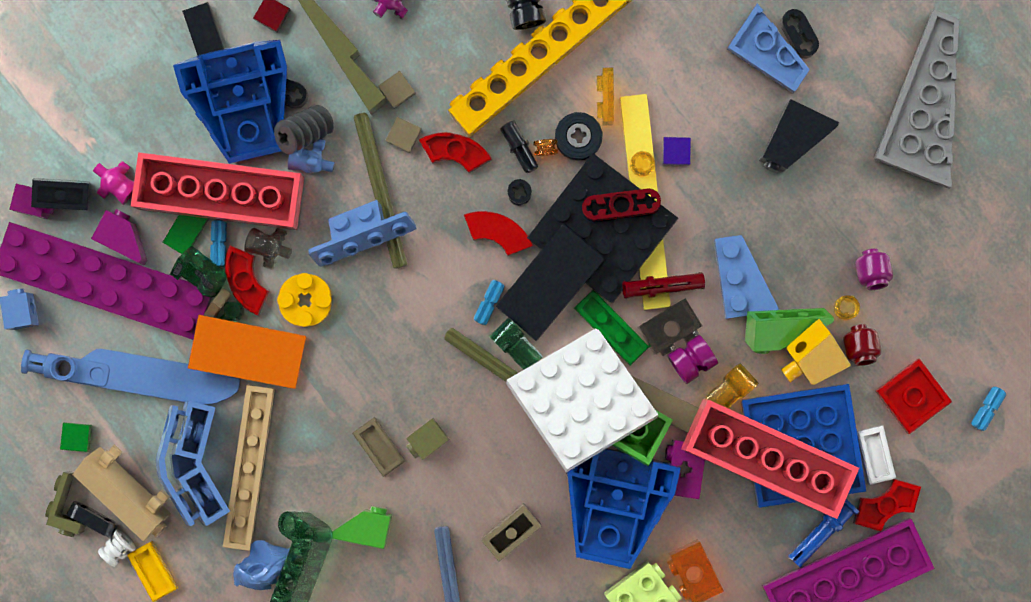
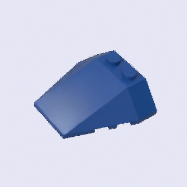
[173,40,287,164]
[567,448,681,569]

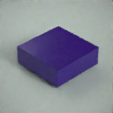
[663,137,691,165]

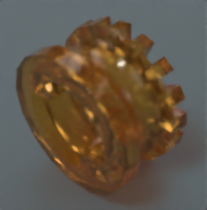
[533,139,558,156]

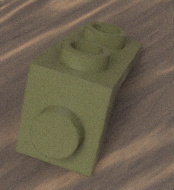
[45,471,86,537]

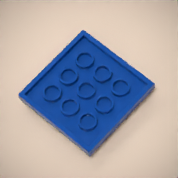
[741,384,866,508]

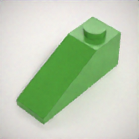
[745,308,834,354]

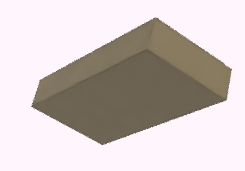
[352,417,406,477]

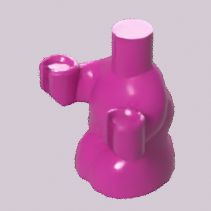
[93,161,134,205]

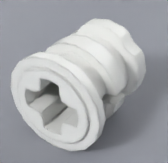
[98,530,136,567]

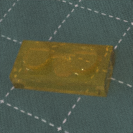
[596,68,614,125]

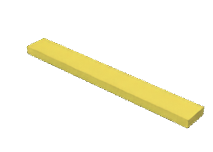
[620,94,671,310]

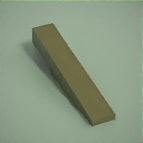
[298,0,387,115]

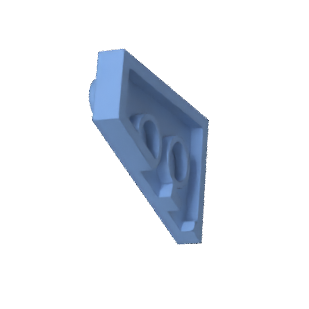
[727,3,810,93]
[714,235,779,319]

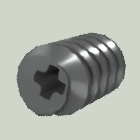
[274,105,334,154]

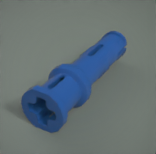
[788,499,860,568]

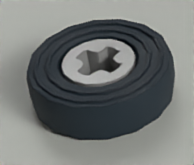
[555,112,603,161]

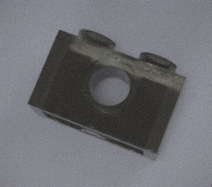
[637,298,702,356]

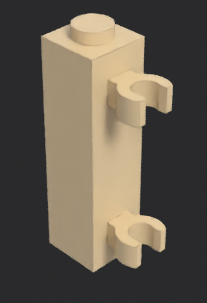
[72,444,171,542]

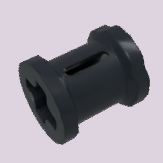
[507,179,532,206]

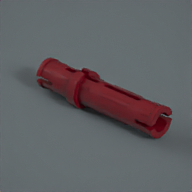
[622,272,705,299]

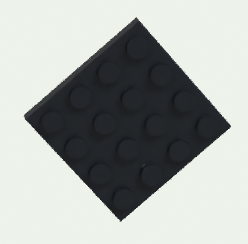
[527,153,679,304]

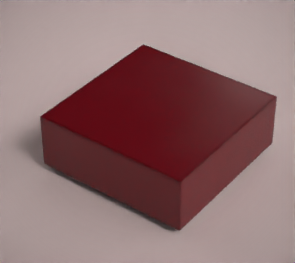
[253,0,290,33]

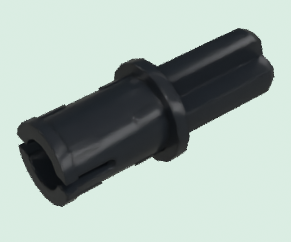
[500,120,538,173]

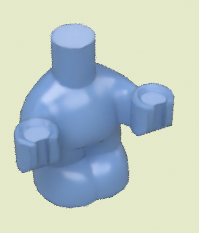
[288,139,335,173]

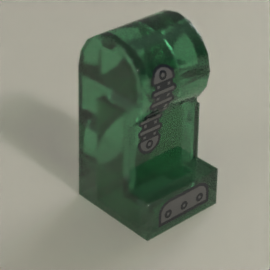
[170,246,227,297]

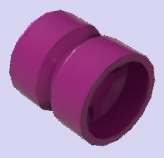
[667,335,718,384]

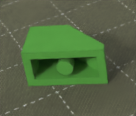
[330,506,392,549]

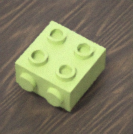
[604,560,682,602]

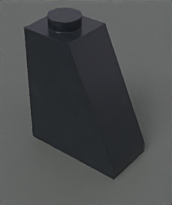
[759,99,839,173]

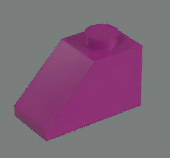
[91,209,147,265]

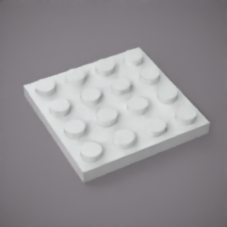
[506,329,658,472]

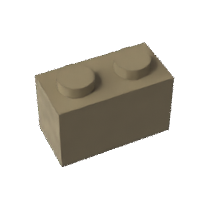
[481,503,541,562]

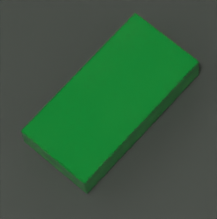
[162,215,209,256]

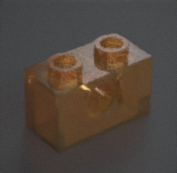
[667,539,724,602]

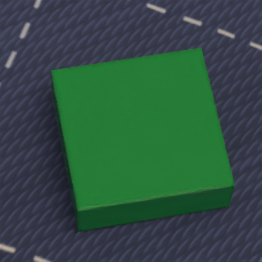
[60,422,92,452]

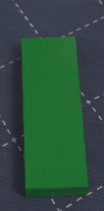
[574,290,649,366]

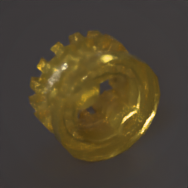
[630,151,655,177]
[834,295,860,320]

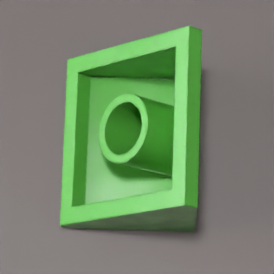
[612,410,673,466]

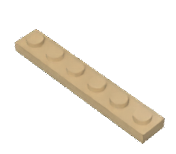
[223,385,275,551]

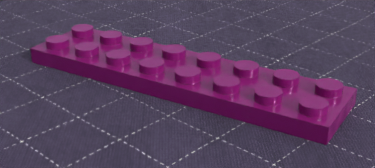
[0,222,214,340]

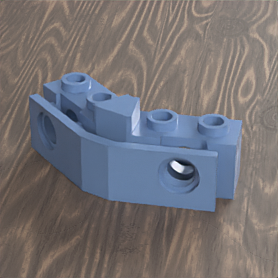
[155,401,230,526]

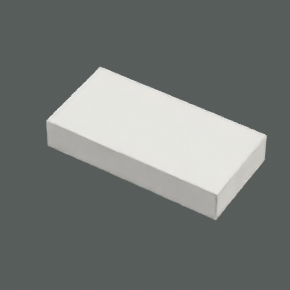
[857,425,896,485]

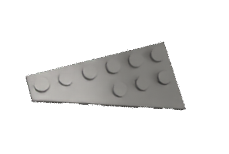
[874,9,959,189]

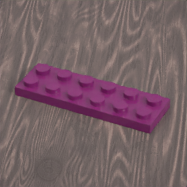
[762,518,935,602]

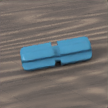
[210,220,227,266]
[474,280,505,325]
[971,387,1006,431]

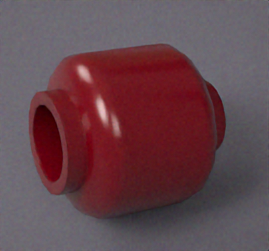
[843,324,881,366]

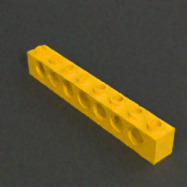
[448,0,632,138]

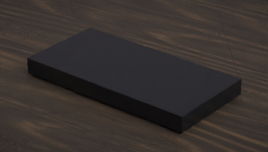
[496,223,606,341]

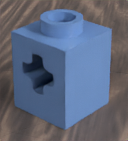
[0,289,39,330]

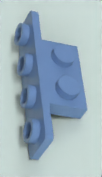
[308,200,417,267]

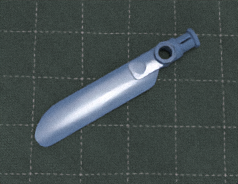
[21,349,240,404]

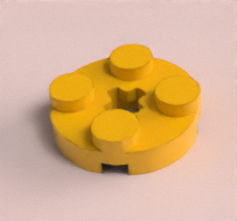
[277,273,332,327]

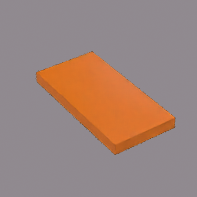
[188,315,306,389]

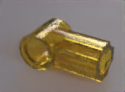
[704,363,759,409]

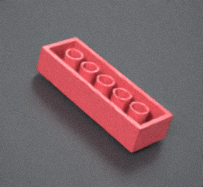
[131,152,304,230]
[681,399,859,519]

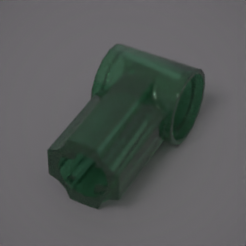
[489,318,543,370]

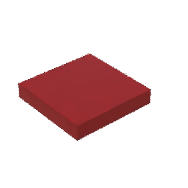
[875,359,952,434]

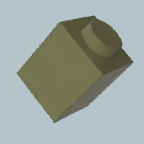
[406,418,450,460]

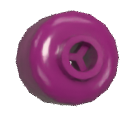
[855,248,893,290]

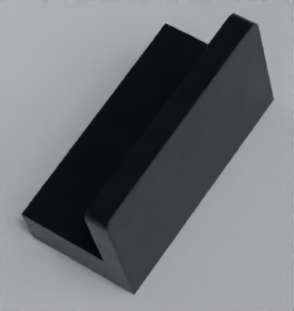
[31,178,89,210]

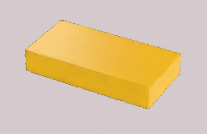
[127,541,178,602]

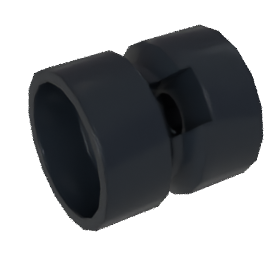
[506,0,546,30]

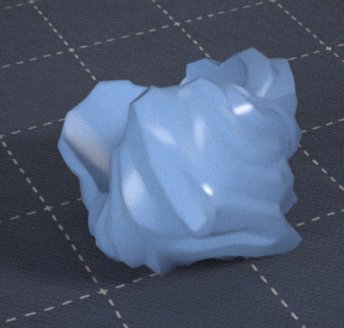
[233,540,300,590]

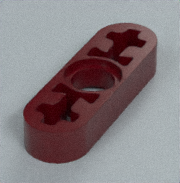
[582,188,661,221]

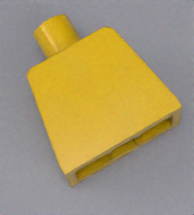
[781,319,851,385]

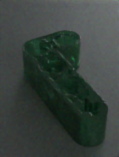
[270,511,333,602]

